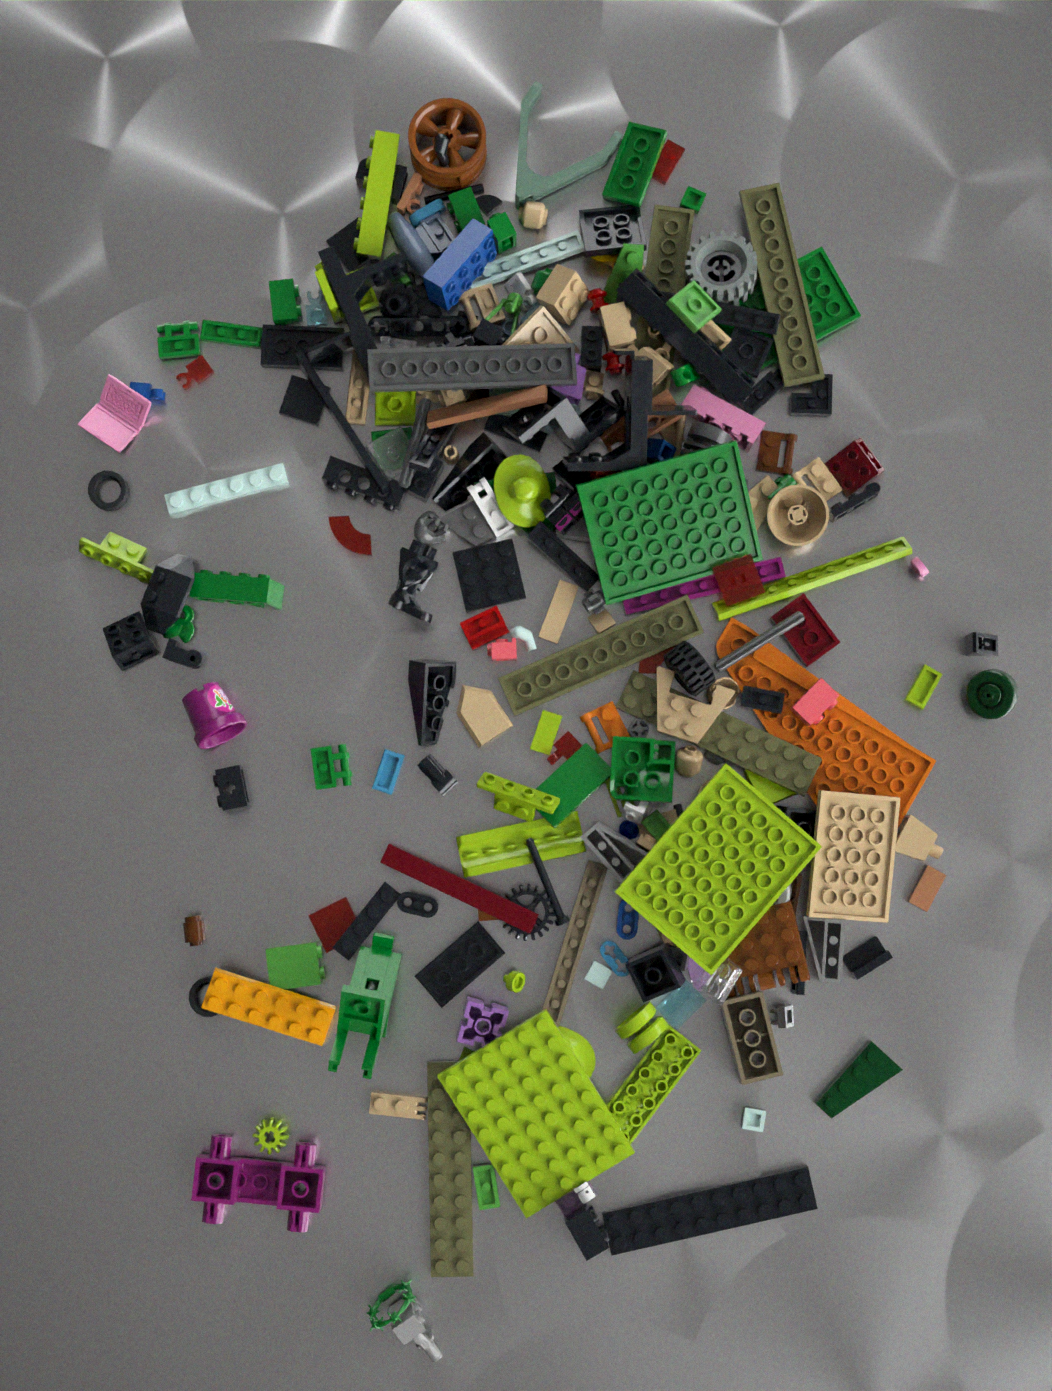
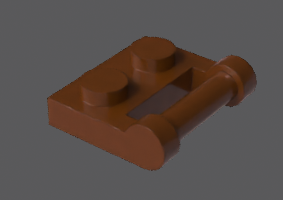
[755,430,798,476]

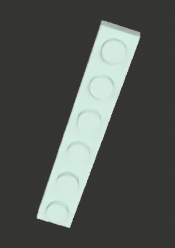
[470,230,585,289]
[164,463,289,516]

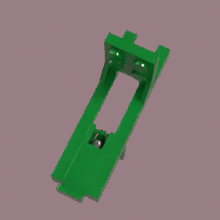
[328,932,402,1079]

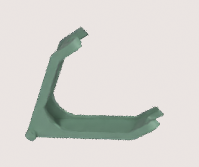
[515,81,623,210]

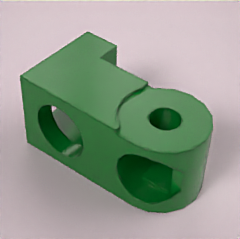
[670,362,700,388]

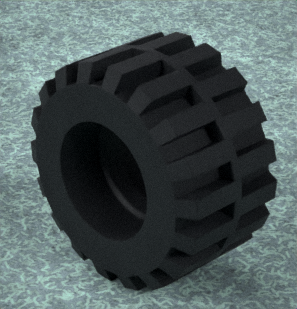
[664,640,716,697]

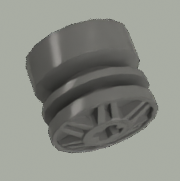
[679,422,732,456]

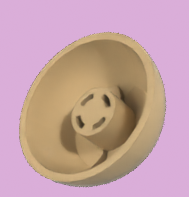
[767,484,829,546]

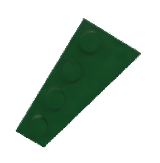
[815,1041,903,1119]

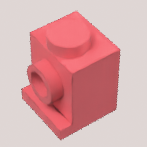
[487,638,517,661]

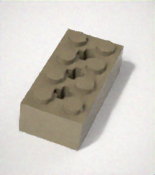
[719,990,783,1085]

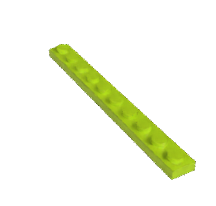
[712,536,913,621]

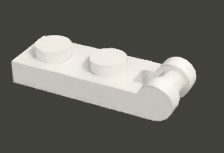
[467,477,514,537]

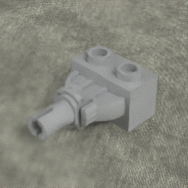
[387,1299,442,1362]

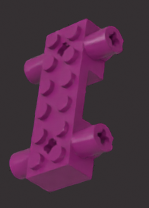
[191,1134,326,1233]

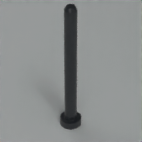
[526,837,570,926]

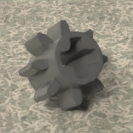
[582,589,605,615]

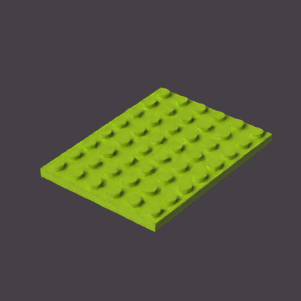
[614,763,822,976]
[437,1009,635,1218]

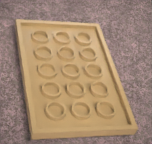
[806,790,900,923]

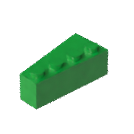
[189,570,285,610]

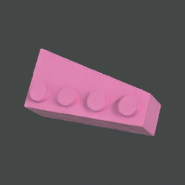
[681,385,766,453]

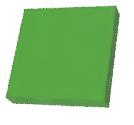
[666,280,722,334]

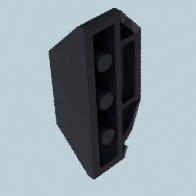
[140,553,195,635]

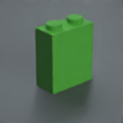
[265,941,326,989]

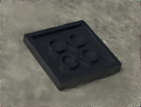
[579,205,647,257]
[452,539,526,613]

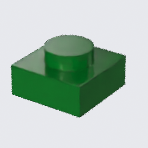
[680,186,706,214]

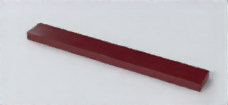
[380,844,539,934]

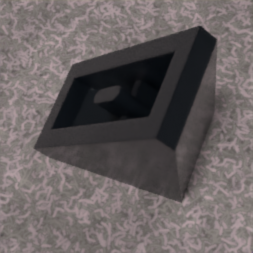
[965,632,998,656]

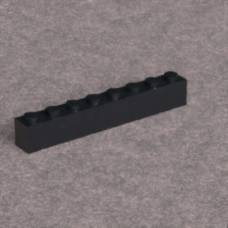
[616,268,755,405]

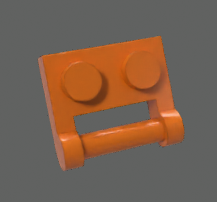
[579,701,630,754]

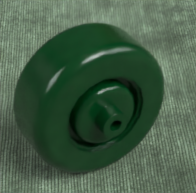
[966,669,1019,720]

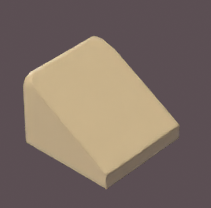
[587,607,616,634]

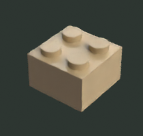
[535,264,590,326]

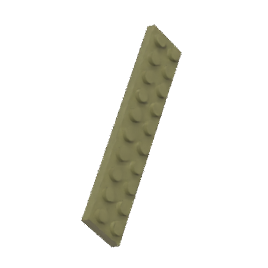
[739,183,825,387]
[635,204,695,398]
[498,595,704,716]
[616,670,822,797]
[427,1061,474,1277]

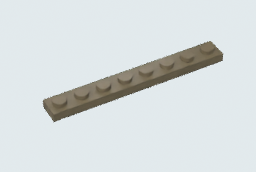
[542,860,608,1027]

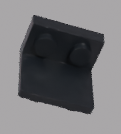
[103,611,159,671]

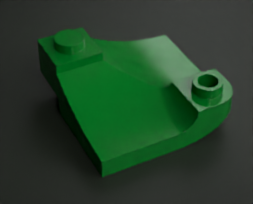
[610,736,676,803]

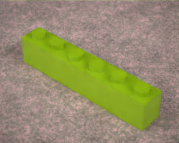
[353,130,400,260]

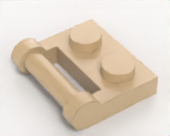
[459,283,505,333]
[792,457,843,502]

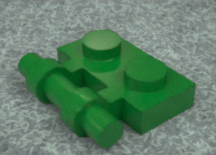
[157,320,201,359]
[310,744,353,790]

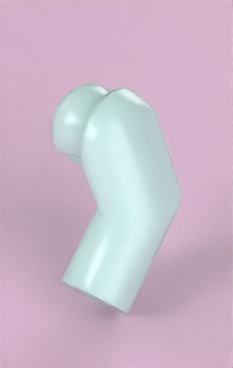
[510,626,537,652]

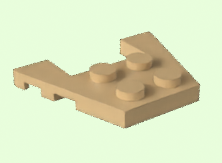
[657,666,735,744]

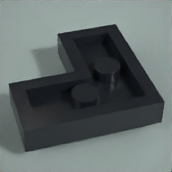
[790,374,833,416]

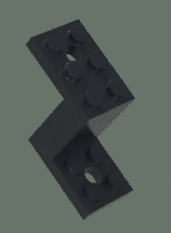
[501,386,624,453]

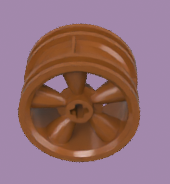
[408,98,487,192]

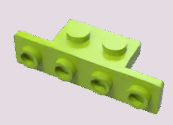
[79,531,154,584]
[477,772,560,822]

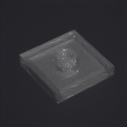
[365,427,409,482]

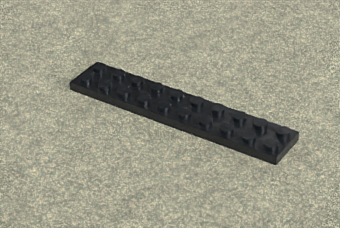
[602,1166,818,1256]

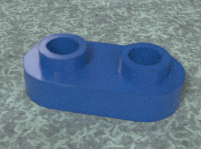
[616,900,639,940]

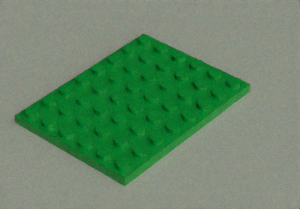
[576,440,763,605]

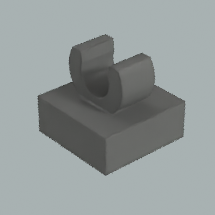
[770,1005,794,1028]

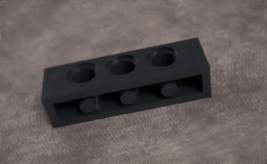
[322,456,407,512]

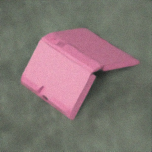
[77,374,152,453]

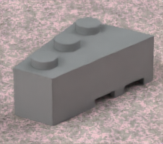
[581,821,649,883]
[803,916,846,984]

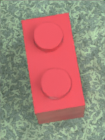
[790,678,839,727]

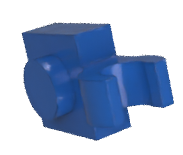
[130,382,166,401]

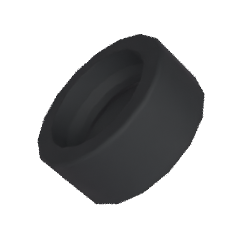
[88,470,129,511]
[189,976,218,1017]

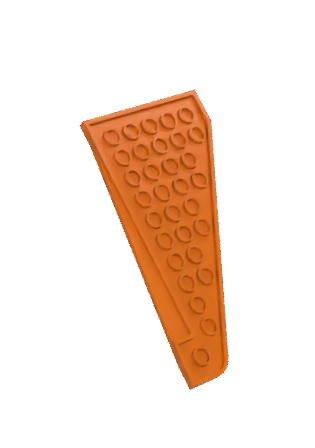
[716,617,936,827]

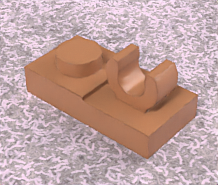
[397,172,424,217]

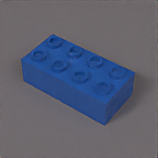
[422,218,497,311]

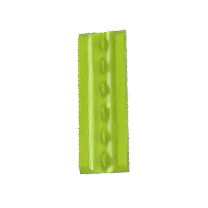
[456,811,586,878]
[607,1025,702,1144]

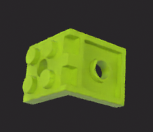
[315,267,380,324]

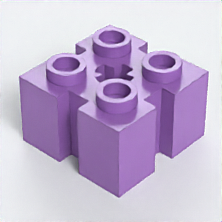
[456,996,509,1048]

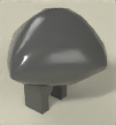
[414,511,449,544]

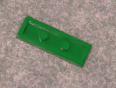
[200,319,262,349]

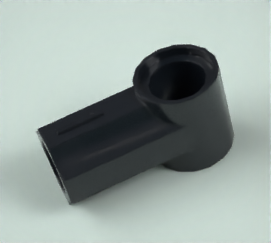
[417,754,458,796]

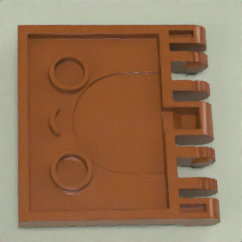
[720,901,810,998]

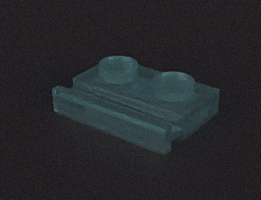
[655,978,707,1030]

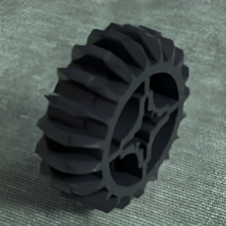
[500,884,555,941]

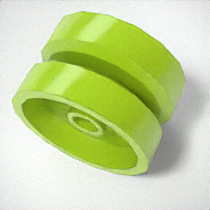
[615,1001,669,1054]

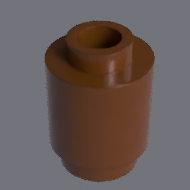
[183,915,206,947]

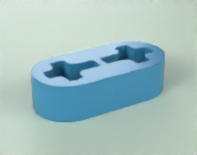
[409,199,447,228]
[600,941,629,977]

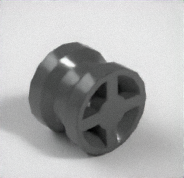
[628,719,650,738]

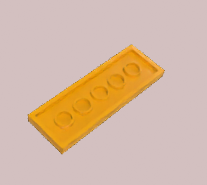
[201,967,336,1046]

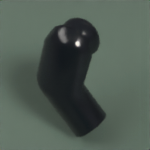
[434,133,450,167]

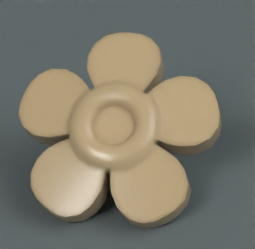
[416,390,439,408]

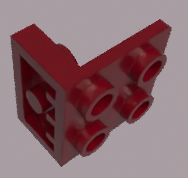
[824,438,885,497]

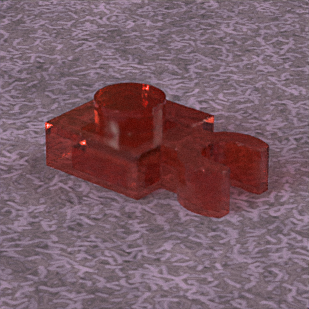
[176,355,215,390]

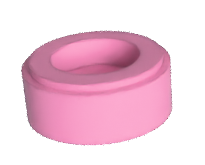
[910,557,929,577]

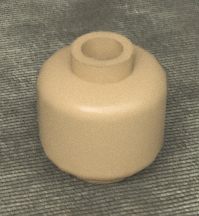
[518,201,548,229]
[674,745,703,778]

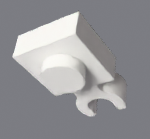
[504,272,537,311]

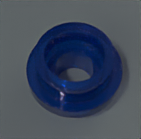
[619,820,640,840]

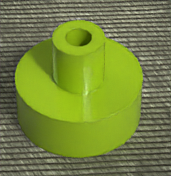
[503,970,525,993]

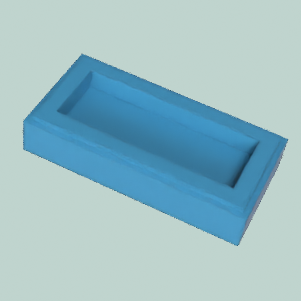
[372,749,405,795]

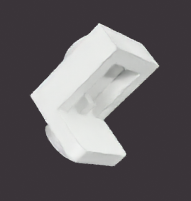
[621,801,654,824]

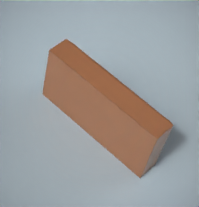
[908,865,946,912]

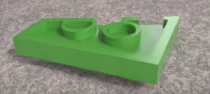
[603,243,644,303]

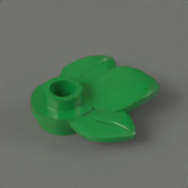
[163,605,194,643]

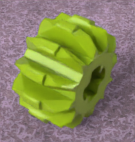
[252,1117,289,1155]

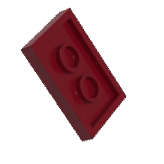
[770,593,841,667]

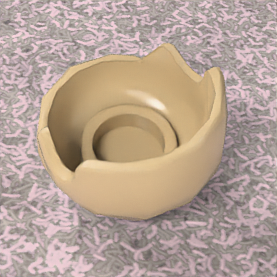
[706,677,740,710]

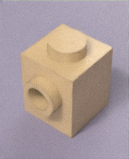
[437,390,466,407]

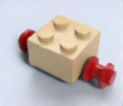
[587,288,636,376]

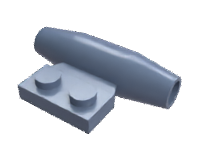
[387,212,455,279]

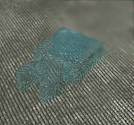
[305,290,328,327]

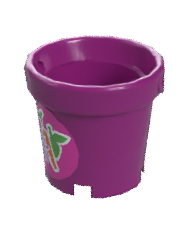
[182,682,247,749]

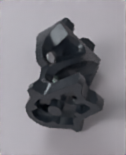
[388,539,439,623]

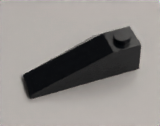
[432,432,508,512]
[408,659,456,746]

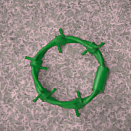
[367,1279,416,1331]

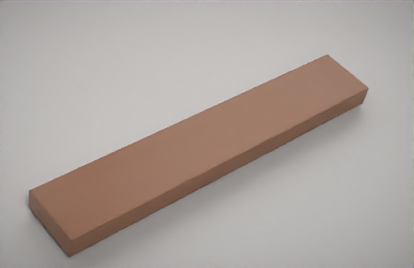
[427,384,548,429]

